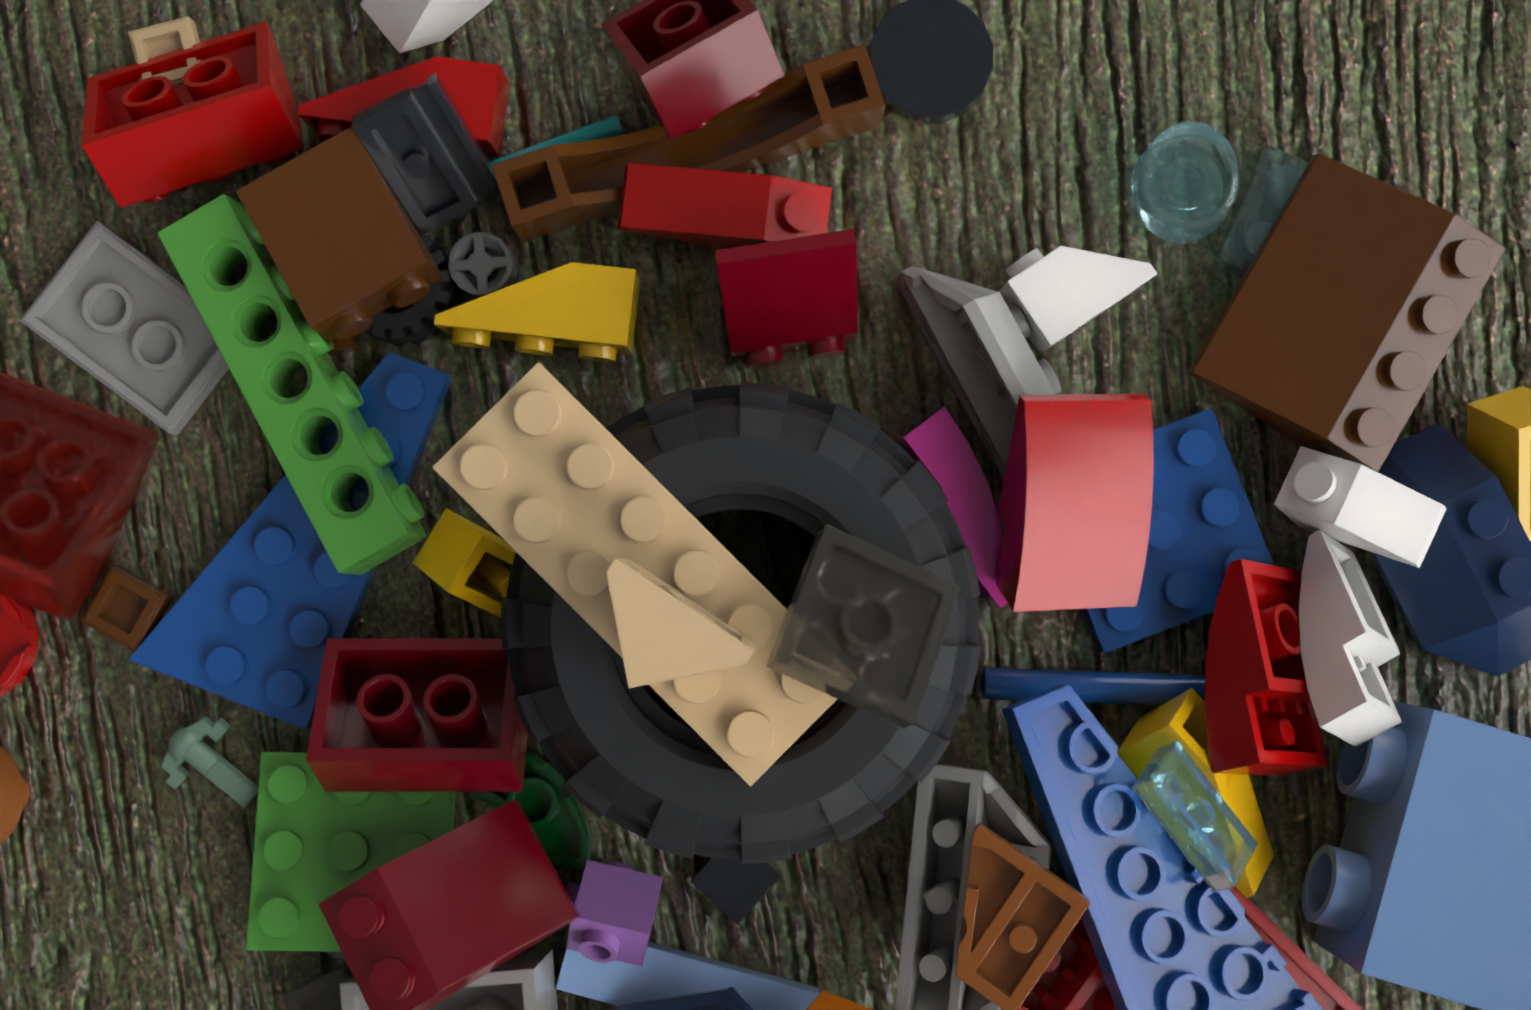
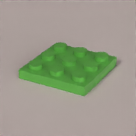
[246,752,456,952]

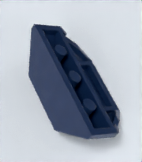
[1369,423,1531,676]

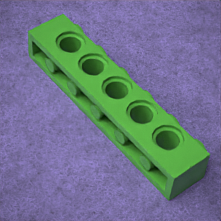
[157,194,427,575]

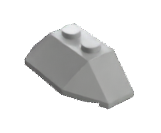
[896,266,1061,482]
[895,764,1052,1010]

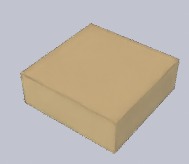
[128,16,200,85]

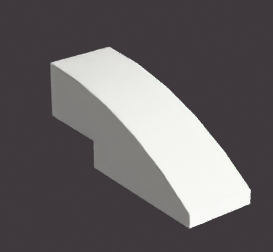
[1299,529,1402,747]

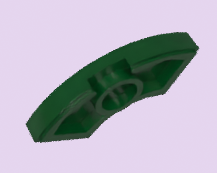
[469,746,594,870]

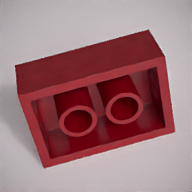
[306,638,528,792]

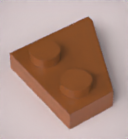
[955,822,1091,1010]

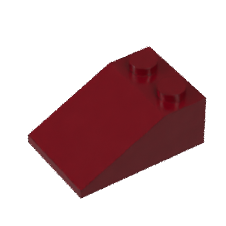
[715,229,859,368]
[319,799,580,1010]

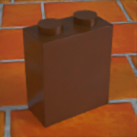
[236,126,443,340]

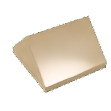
[606,558,755,688]

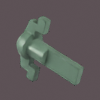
[161,716,259,808]

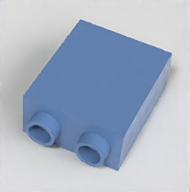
[1302,701,1531,1010]

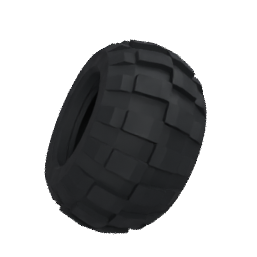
[501,382,981,864]

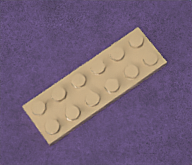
[432,362,857,787]

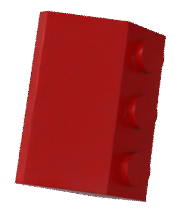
[81,21,303,208]

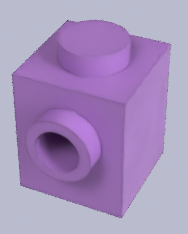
[566,860,663,966]

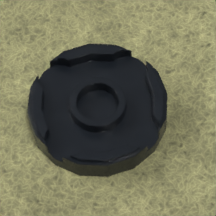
[869,0,993,124]

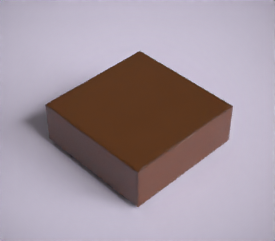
[80,565,175,651]

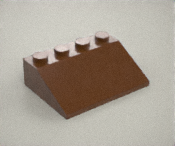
[1187,153,1506,472]

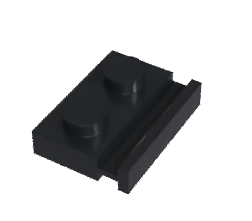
[352,73,501,234]

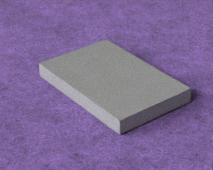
[19,221,229,436]

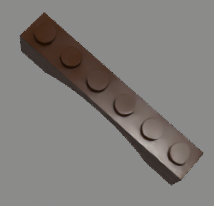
[492,44,885,243]

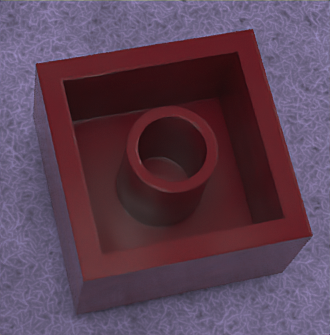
[601,0,785,140]

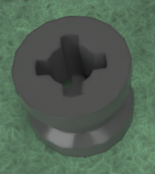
[448,232,520,300]

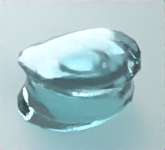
[1132,121,1239,243]

